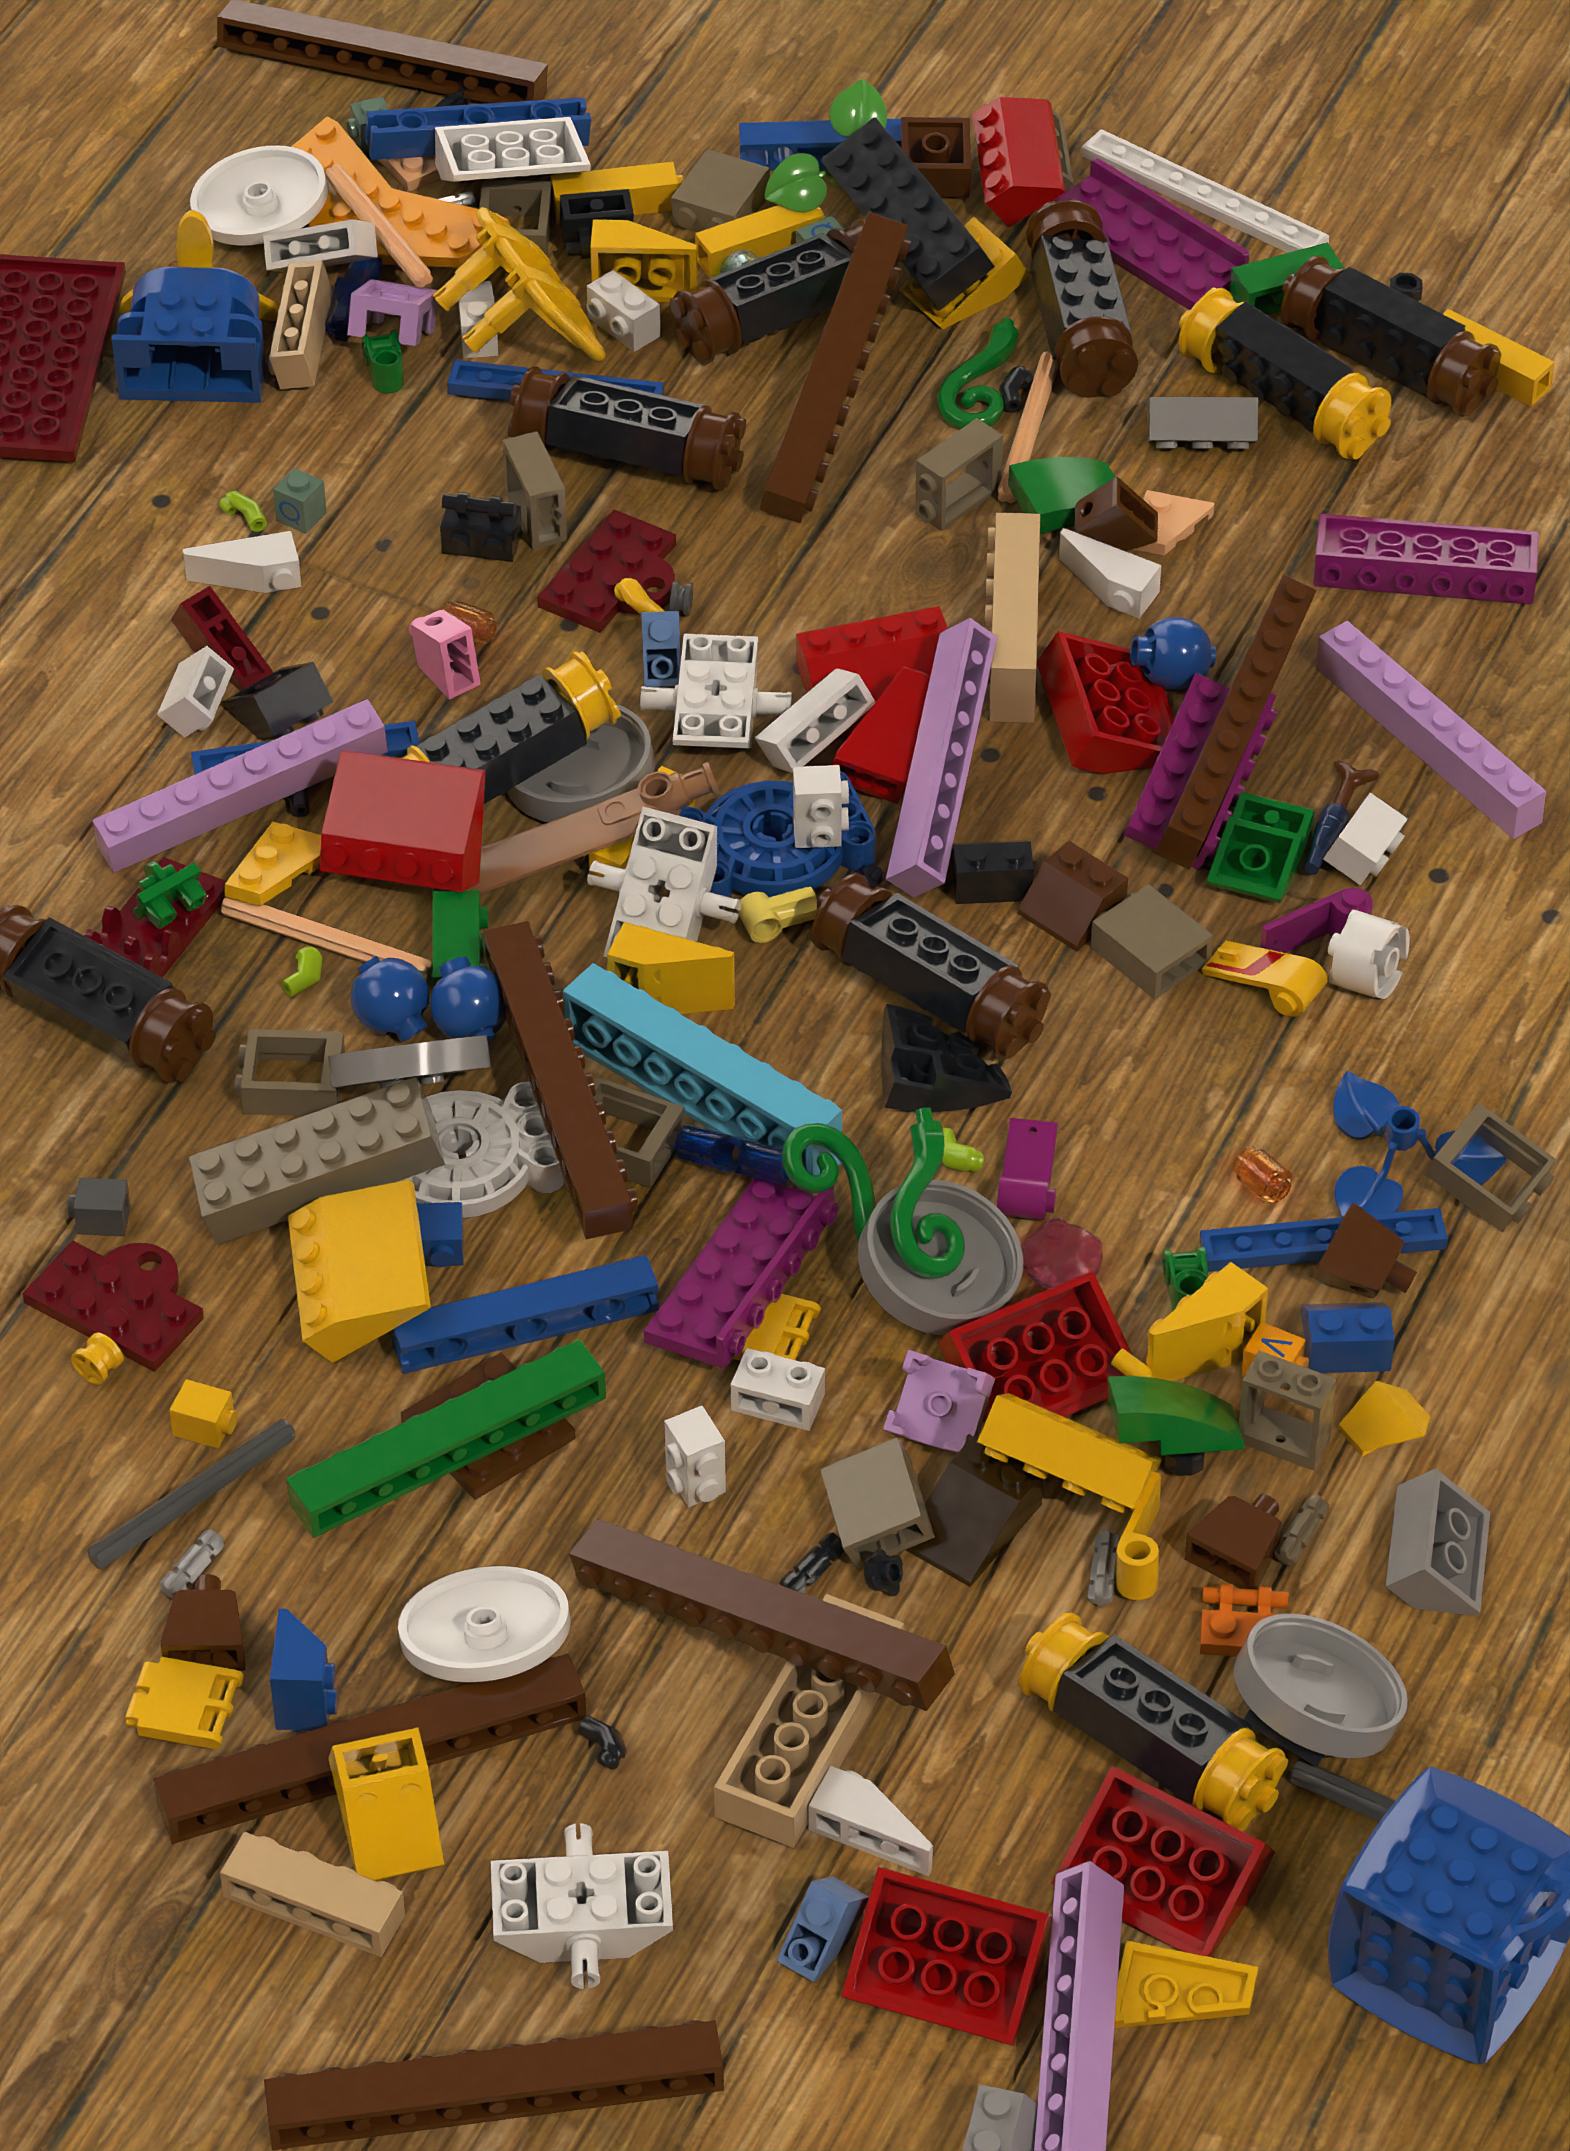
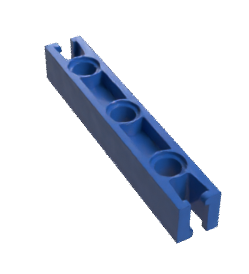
[365,97,591,160]
[739,117,961,171]
[392,1255,659,1374]

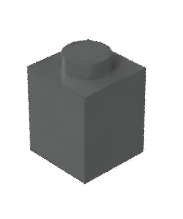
[68,1178,131,1237]

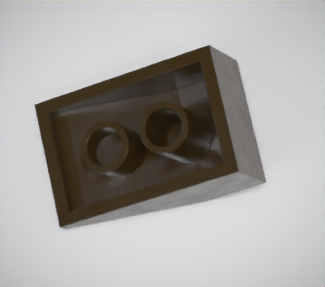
[905,1436,1043,1587]

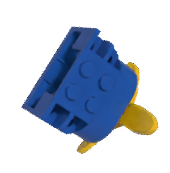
[112,210,280,403]

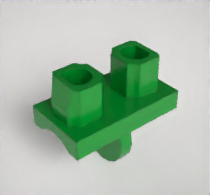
[133,861,206,929]

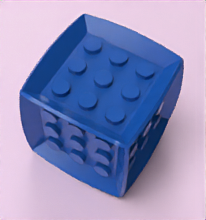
[1328,1767,1570,2064]

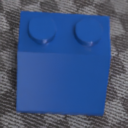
[1301,1302,1394,1373]
[270,1609,338,1731]

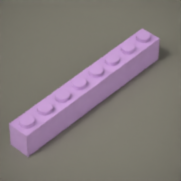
[886,618,997,897]
[1316,621,1546,839]
[92,699,388,873]
[1034,1861,1124,2151]

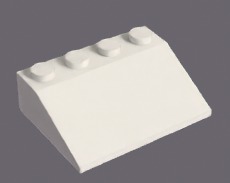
[435,117,591,182]

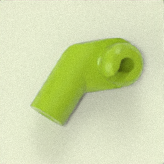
[219,490,267,532]
[281,946,323,998]
[942,1128,984,1172]

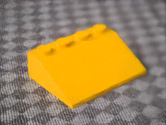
[288,1180,431,1363]
[977,1394,1162,1513]

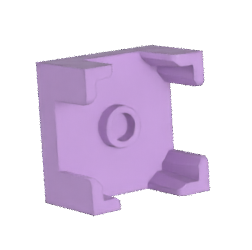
[347,279,438,346]
[883,1350,995,1454]

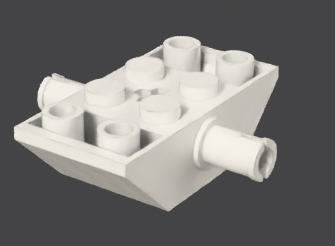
[640,634,792,748]
[587,806,741,957]
[491,1823,673,1989]

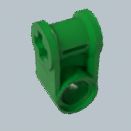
[361,329,404,393]
[1162,1246,1209,1312]

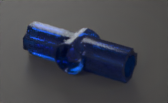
[325,257,383,341]
[674,1124,790,1185]

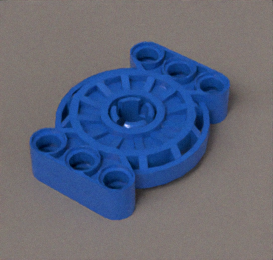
[678,771,876,898]

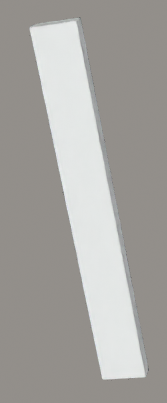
[1081,129,1329,253]

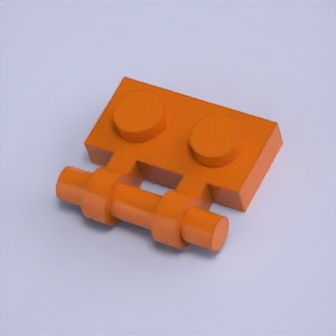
[1200,1583,1289,1656]

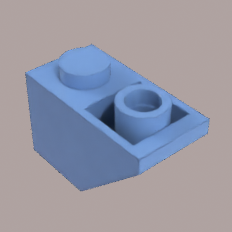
[641,611,681,687]
[777,1876,869,1982]

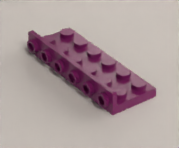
[1054,157,1250,310]
[1313,513,1539,604]
[1123,673,1278,870]
[644,1177,838,1369]

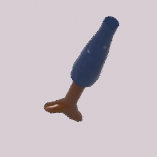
[1304,760,1379,875]

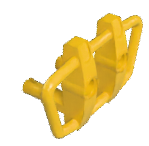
[433,207,606,362]

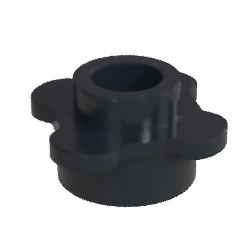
[864,1549,903,1596]

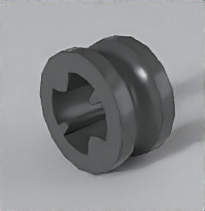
[670,581,693,615]

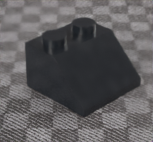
[223,662,333,740]
[951,840,1034,904]

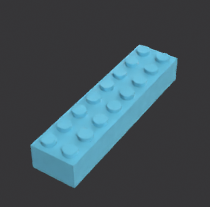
[563,963,842,1176]

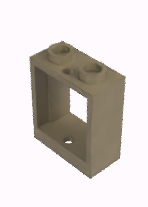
[480,179,553,257]
[915,418,1003,531]
[503,432,567,549]
[235,1029,345,1116]
[593,1077,685,1188]
[1425,1102,1557,1232]
[1239,1351,1337,1471]

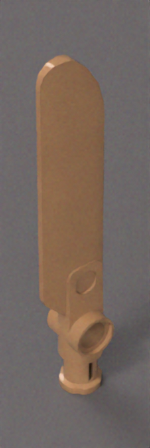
[431,762,720,895]

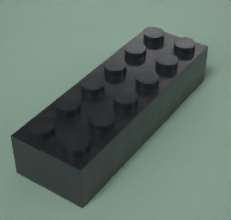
[821,117,995,311]

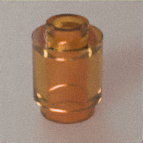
[442,601,496,647]
[1232,1146,1292,1204]

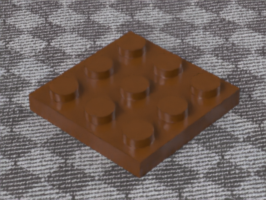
[401,1352,576,1500]

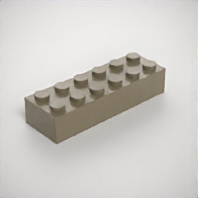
[189,1077,445,1245]

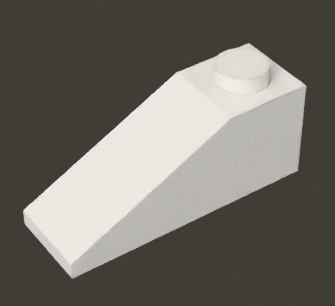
[458,281,498,358]
[1059,528,1161,619]
[183,531,301,593]
[808,1766,933,1876]

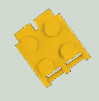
[732,1294,821,1361]
[125,1657,244,1749]

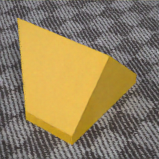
[1338,1381,1431,1457]

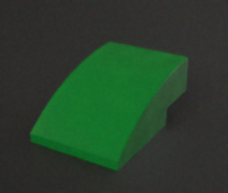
[1008,457,1115,534]
[1207,792,1315,903]
[1108,1376,1244,1455]

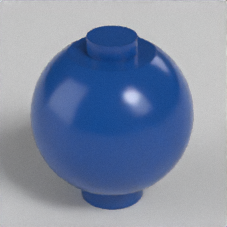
[1130,617,1216,691]
[351,956,429,1043]
[430,957,507,1043]

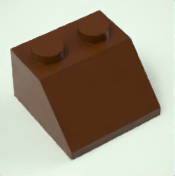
[900,117,971,197]
[1018,841,1128,952]

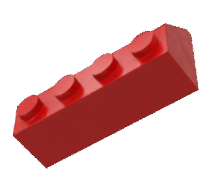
[972,97,1065,227]

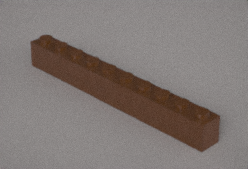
[217,0,548,103]
[760,212,911,523]
[1155,575,1317,870]
[483,921,638,1240]
[569,1518,955,1711]
[153,1654,586,1844]
[264,2020,724,2150]

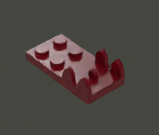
[84,857,227,978]

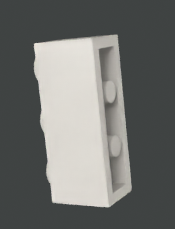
[263,219,378,273]
[755,668,876,773]

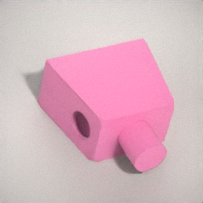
[409,610,481,700]

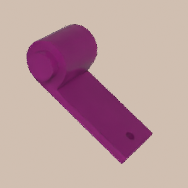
[1260,888,1373,953]
[997,1118,1058,1220]

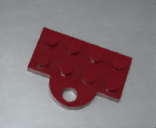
[537,509,676,633]
[23,1240,204,1372]

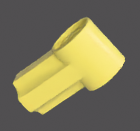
[737,887,819,943]

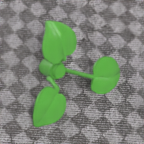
[764,80,887,212]

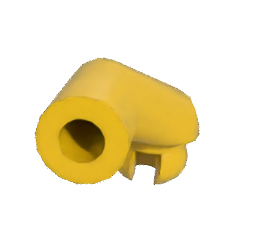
[614,578,664,615]

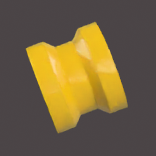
[71,1332,124,1385]

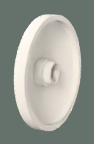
[190,145,328,245]
[398,1566,571,1682]

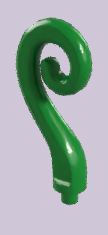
[937,318,1019,430]
[890,1108,965,1279]
[782,1123,876,1242]

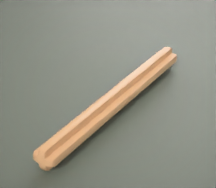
[325,164,433,288]
[998,351,1059,504]
[221,897,433,981]

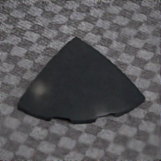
[881,1003,1012,1112]

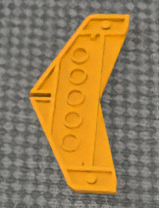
[292,116,510,268]

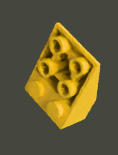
[899,217,1030,330]
[607,922,735,1014]
[1146,1262,1268,1381]
[328,1727,444,1881]

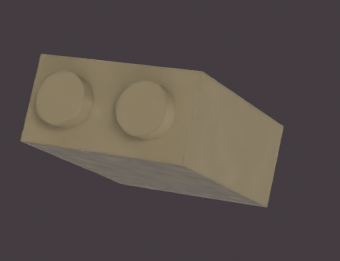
[671,149,770,232]
[1091,884,1213,999]
[820,1437,935,1569]

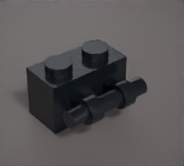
[560,189,634,259]
[440,492,522,562]

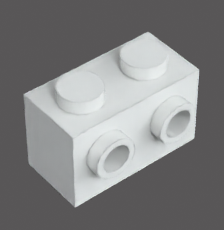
[586,270,660,352]
[157,646,234,738]
[793,765,849,848]
[1323,793,1408,885]
[731,1348,825,1431]
[664,1406,726,1508]

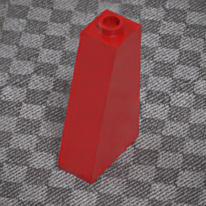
[832,667,930,804]

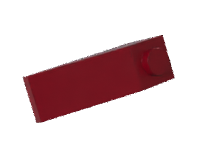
[171,586,273,691]

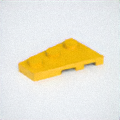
[225,822,321,906]
[1114,1940,1259,2028]

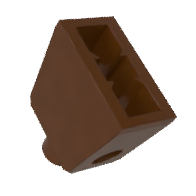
[1067,477,1158,551]
[1312,1202,1417,1299]
[1185,1494,1282,1590]
[161,1574,246,1670]

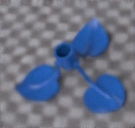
[1333,1071,1507,1217]

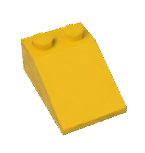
[590,220,697,302]

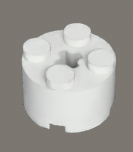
[1328,910,1410,999]

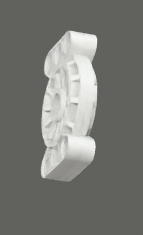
[398,1082,564,1218]

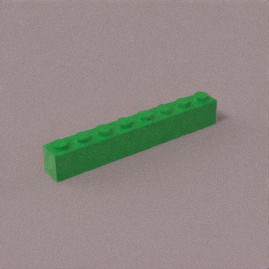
[286,1339,606,1538]

